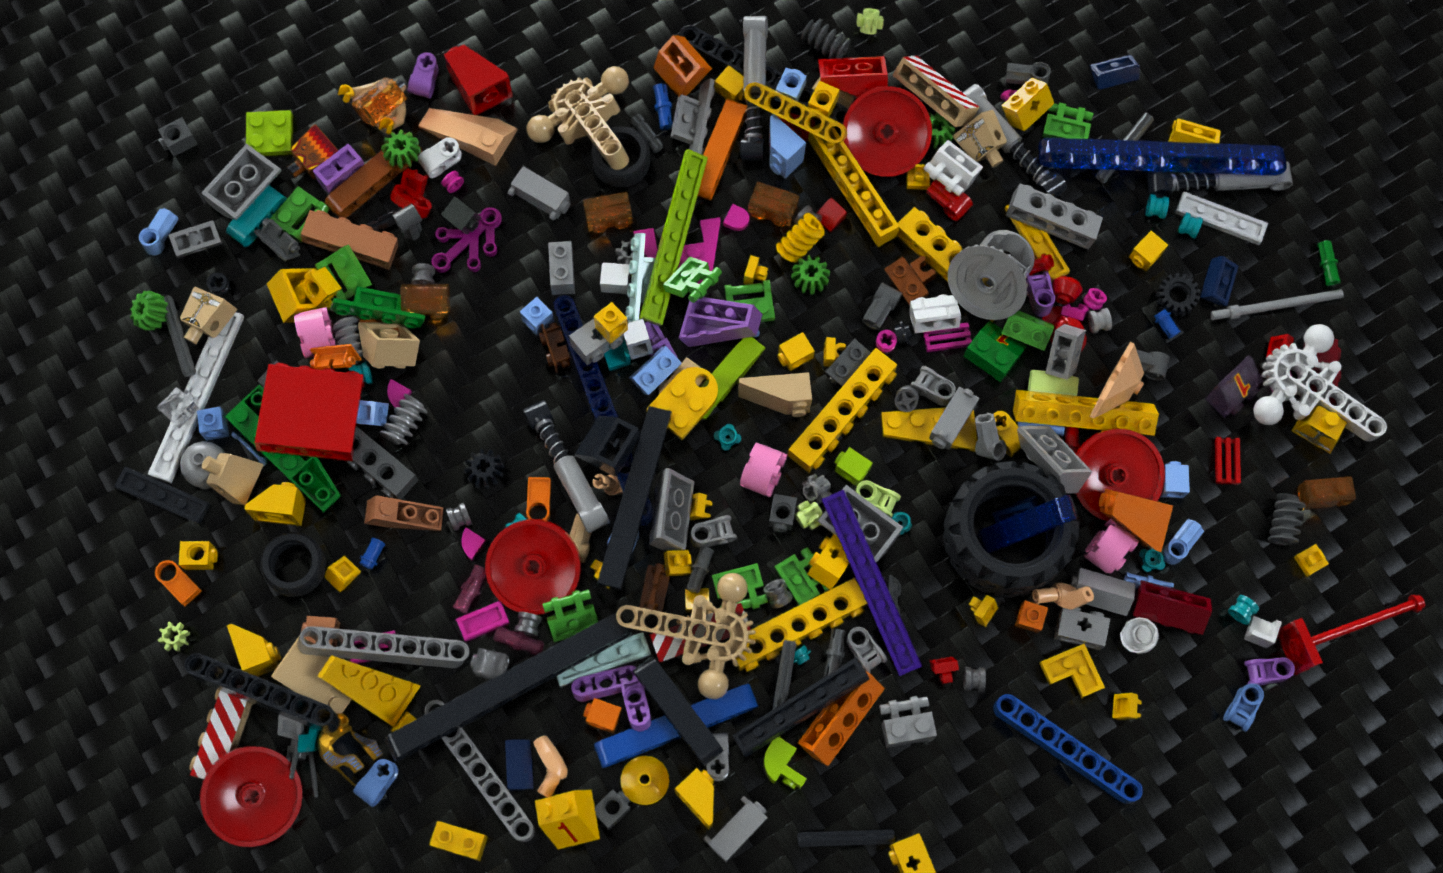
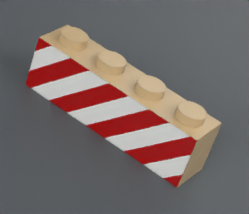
[893,56,980,127]
[650,603,751,662]
[190,684,252,780]

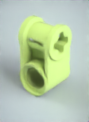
[855,480,901,518]

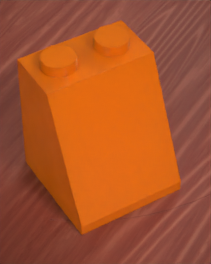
[1099,489,1173,552]

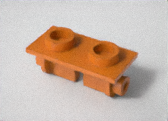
[310,344,361,370]

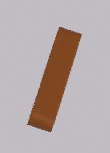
[325,133,423,218]

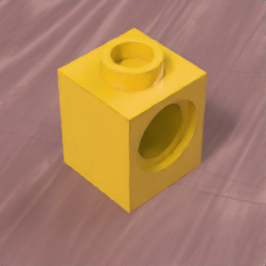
[714,65,746,102]
[808,81,840,120]
[1129,231,1168,271]
[299,267,342,307]
[594,302,628,344]
[777,332,815,371]
[179,541,218,570]

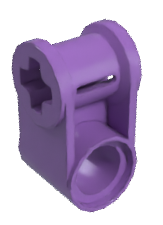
[408,52,439,98]
[1026,271,1055,317]
[1244,657,1295,686]

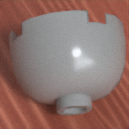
[180,441,226,489]

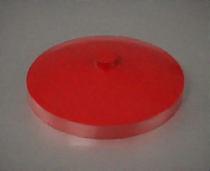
[843,86,932,177]
[1074,428,1165,521]
[485,519,581,615]
[200,746,302,847]

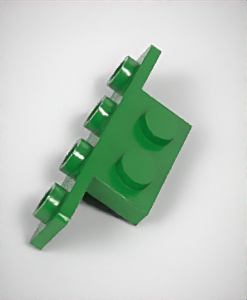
[330,286,425,328]

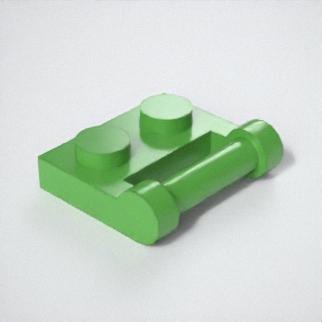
[270,186,330,243]
[315,245,372,300]
[724,280,775,322]

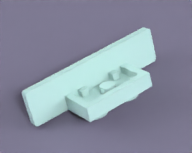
[625,233,655,323]

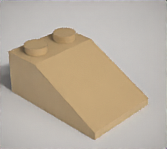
[738,372,812,417]
[271,635,352,716]

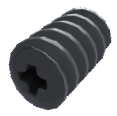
[800,19,850,59]
[1268,493,1306,545]

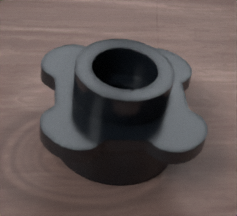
[894,320,912,345]

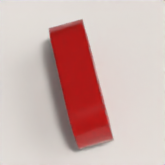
[390,184,432,218]

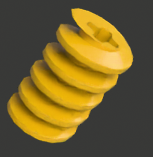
[776,213,824,263]

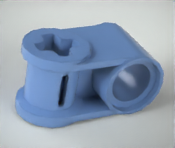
[1223,683,1264,732]
[353,759,399,807]

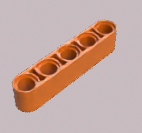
[698,98,747,200]

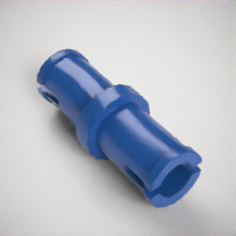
[653,83,673,130]

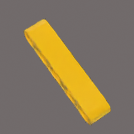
[744,82,847,143]

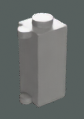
[508,166,570,220]
[929,386,979,450]
[1069,568,1135,616]
[703,796,767,862]

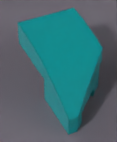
[298,727,321,753]

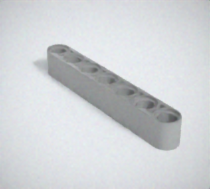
[297,626,469,668]
[425,700,535,842]

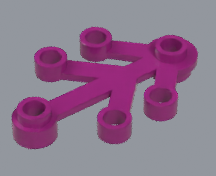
[432,207,502,273]

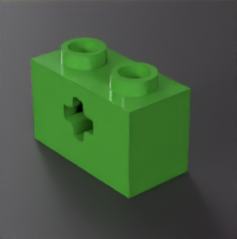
[1001,311,1054,351]

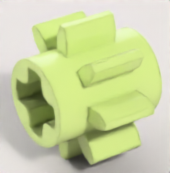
[856,8,884,34]
[794,500,823,530]
[158,622,190,652]

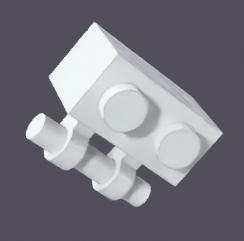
[923,140,983,196]

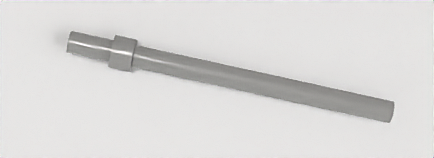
[1210,289,1344,320]

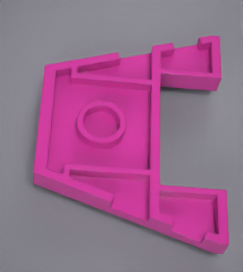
[634,217,720,284]

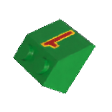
[964,321,1027,382]

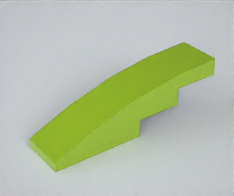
[701,337,765,419]

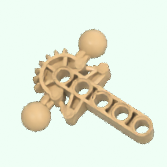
[526,66,629,170]
[616,573,756,699]

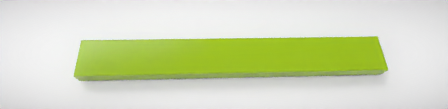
[639,149,708,326]

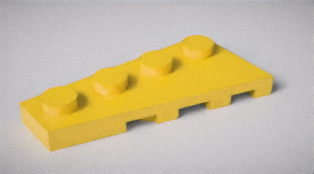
[881,408,977,452]
[318,655,420,727]

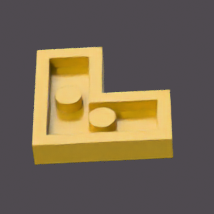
[1040,644,1105,698]

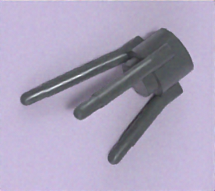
[286,739,318,798]

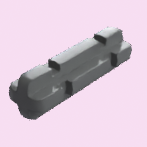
[631,114,663,153]

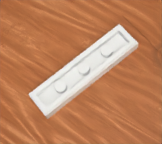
[1175,191,1268,245]

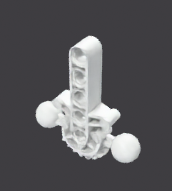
[1253,324,1387,441]

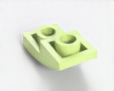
[1028,370,1079,396]

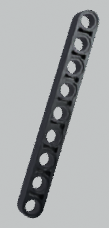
[680,25,849,134]

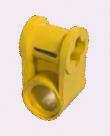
[994,411,1022,457]

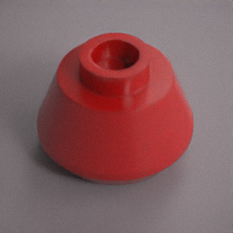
[1052,276,1083,305]

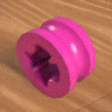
[441,171,464,193]
[1083,288,1107,310]
[876,330,897,353]

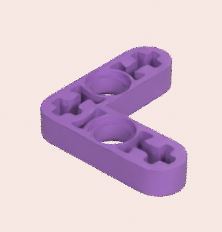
[571,665,651,731]

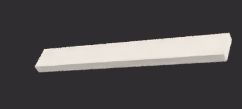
[148,312,244,483]

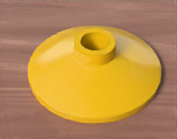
[621,756,669,805]

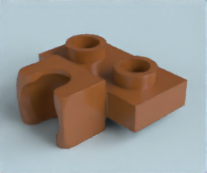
[884,256,936,306]

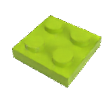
[246,110,293,156]

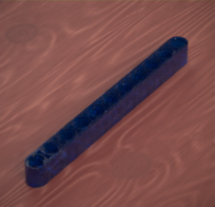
[1038,138,1287,176]
[554,295,653,526]

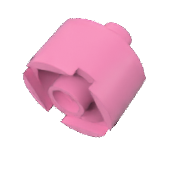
[294,307,337,359]
[740,442,788,497]
[1083,519,1139,574]

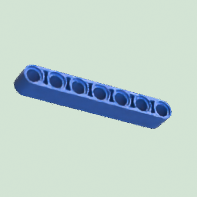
[594,684,758,768]
[993,694,1143,804]

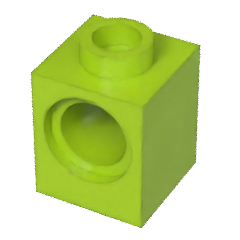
[834,447,873,486]

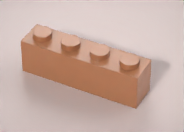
[301,210,398,270]

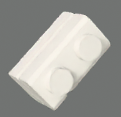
[909,294,961,333]

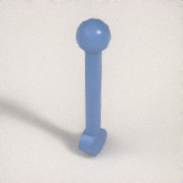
[231,430,268,466]

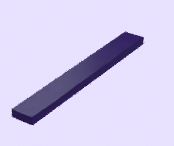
[822,490,922,676]

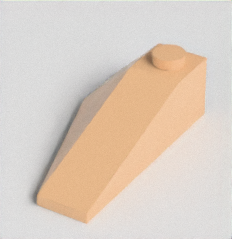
[418,108,518,166]
[1090,342,1144,419]

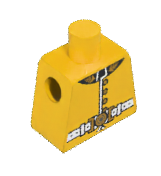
[1291,405,1347,454]

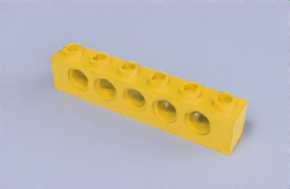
[808,123,900,247]
[897,207,995,322]
[788,348,897,473]
[1013,390,1159,436]
[735,578,867,672]

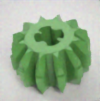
[928,112,955,150]
[381,129,421,170]
[791,255,830,295]
[129,291,168,331]

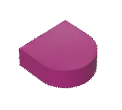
[723,204,749,231]

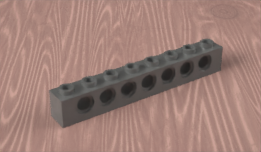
[258,360,418,500]

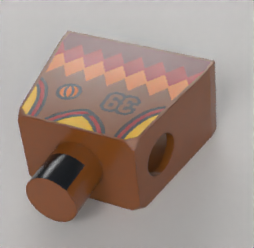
[287,124,338,179]

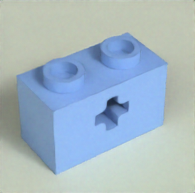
[629,346,682,395]

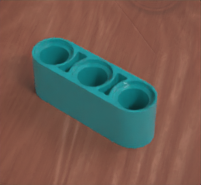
[226,185,287,247]

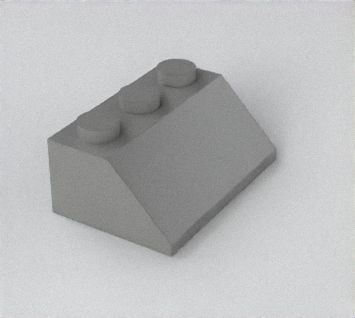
[201,144,281,220]
[1017,426,1092,493]
[649,468,694,550]
[818,485,903,563]

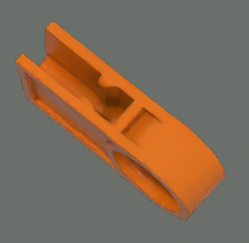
[526,477,551,521]
[155,560,202,606]

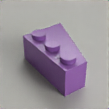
[679,297,763,347]

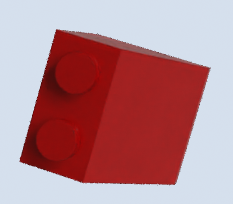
[444,44,513,115]

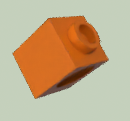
[1015,601,1048,633]
[583,698,622,734]

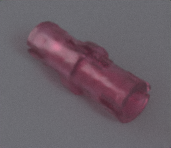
[453,565,486,614]
[494,626,544,655]

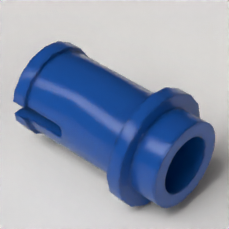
[1154,309,1181,339]
[359,538,385,570]

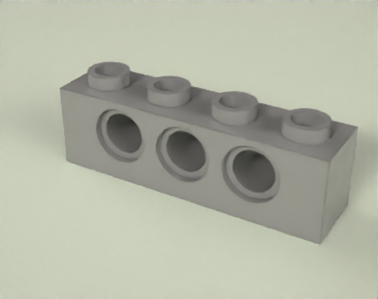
[1006,184,1103,249]

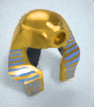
[317,713,383,786]

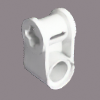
[418,137,462,178]

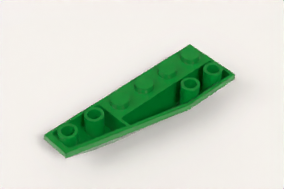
[225,384,341,512]

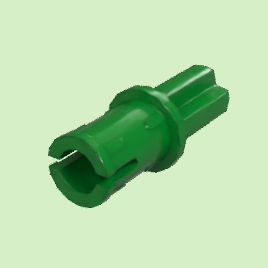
[1318,240,1341,286]

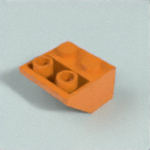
[654,35,712,97]

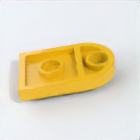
[647,367,718,440]

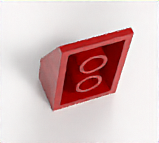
[818,56,888,97]

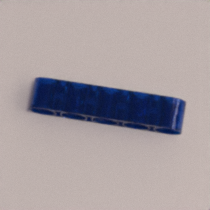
[978,495,1077,553]

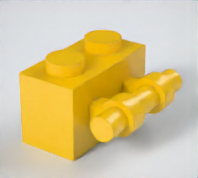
[1167,118,1221,164]

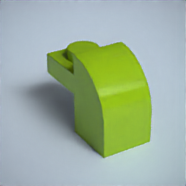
[764,737,807,790]

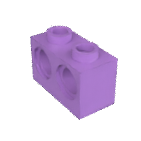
[313,144,364,194]

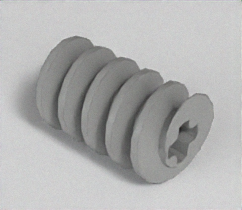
[332,316,367,368]
[379,394,428,445]

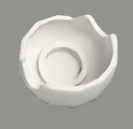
[1120,617,1159,654]

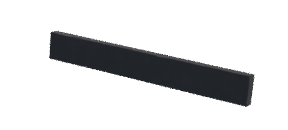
[597,406,672,590]

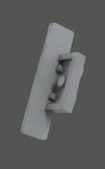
[671,78,715,155]

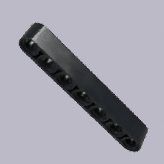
[185,653,340,734]

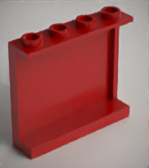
[255,363,364,461]

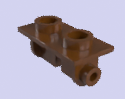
[539,323,571,373]
[639,563,670,612]

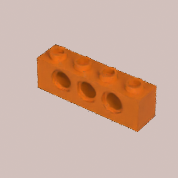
[798,671,885,766]

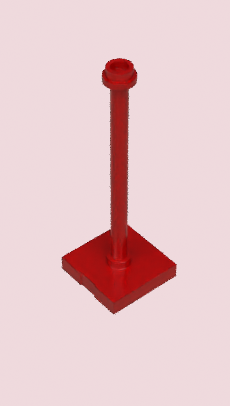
[1277,595,1425,675]

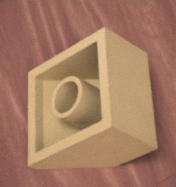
[358,322,420,368]

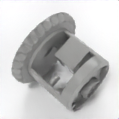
[948,230,1035,320]

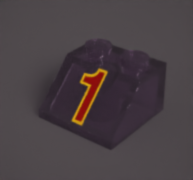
[1205,355,1263,418]

